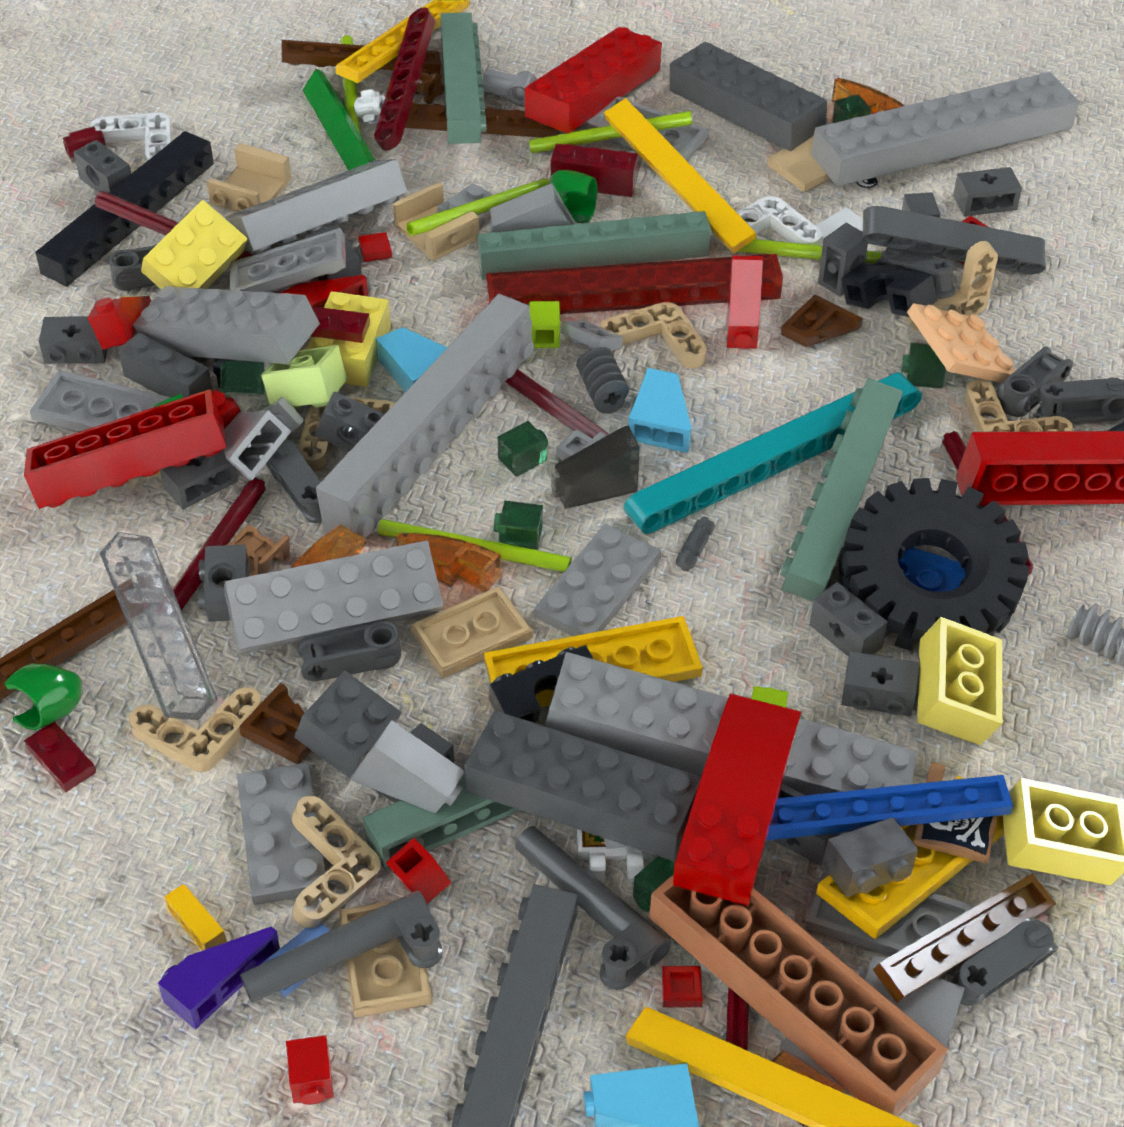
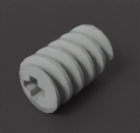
[1067,603,1124,666]

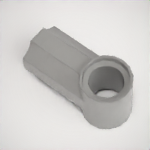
[482,69,537,106]

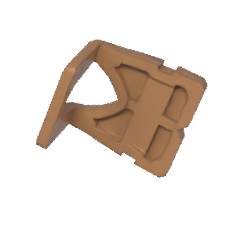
[227,525,290,576]

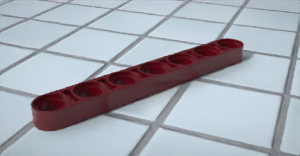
[374,7,435,151]

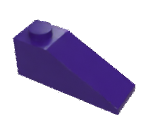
[158,927,280,1030]

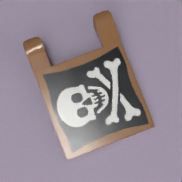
[913,762,997,864]

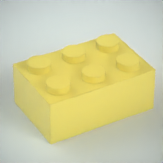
[141,200,248,289]
[307,291,391,387]
[917,617,1003,745]
[1003,778,1124,886]

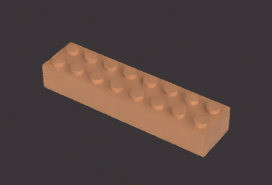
[649,874,948,1116]

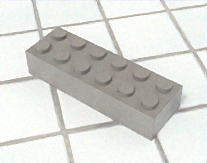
[225,159,407,254]
[133,286,320,364]
[223,540,443,655]

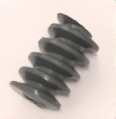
[576,347,629,414]

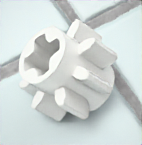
[354,89,385,124]

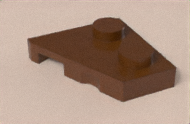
[781,295,863,347]
[240,683,312,764]

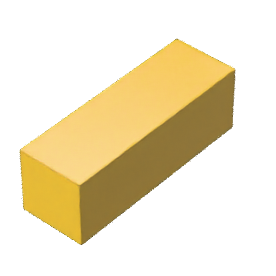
[164,883,227,951]

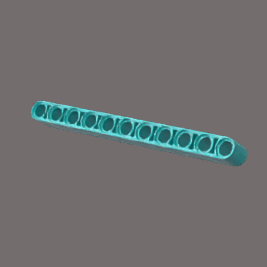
[623,372,922,534]

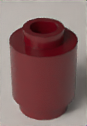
[62,126,106,159]

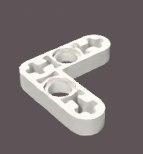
[91,113,172,161]
[715,196,822,246]

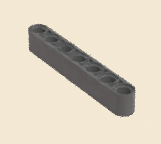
[863,206,1046,274]

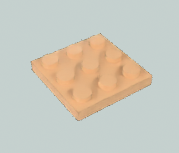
[907,303,1016,383]

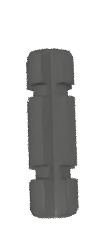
[676,516,715,571]

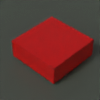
[358,232,392,262]
[661,966,703,1007]

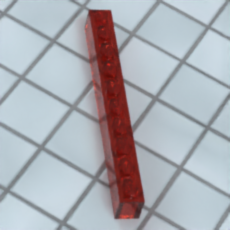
[486,254,783,314]

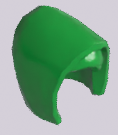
[547,170,597,223]
[5,663,83,730]

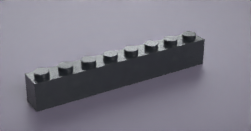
[35,131,214,286]

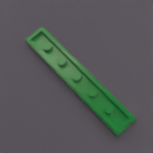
[302,69,375,170]

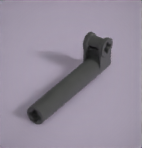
[515,826,671,990]
[240,890,443,1003]

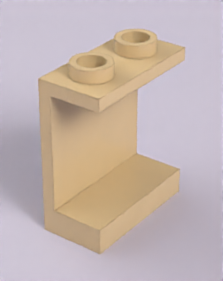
[207,143,291,212]
[393,182,479,261]

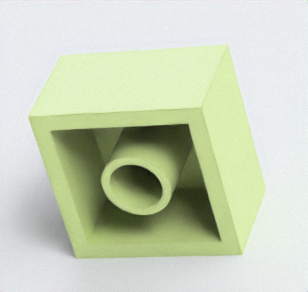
[261,345,347,410]

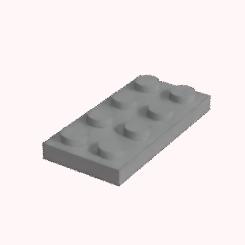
[587,96,708,161]
[229,228,346,293]
[30,370,170,432]
[534,524,661,636]
[236,762,325,905]
[805,868,975,976]

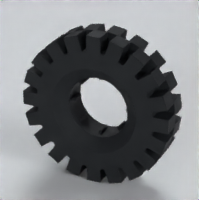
[839,478,1029,651]

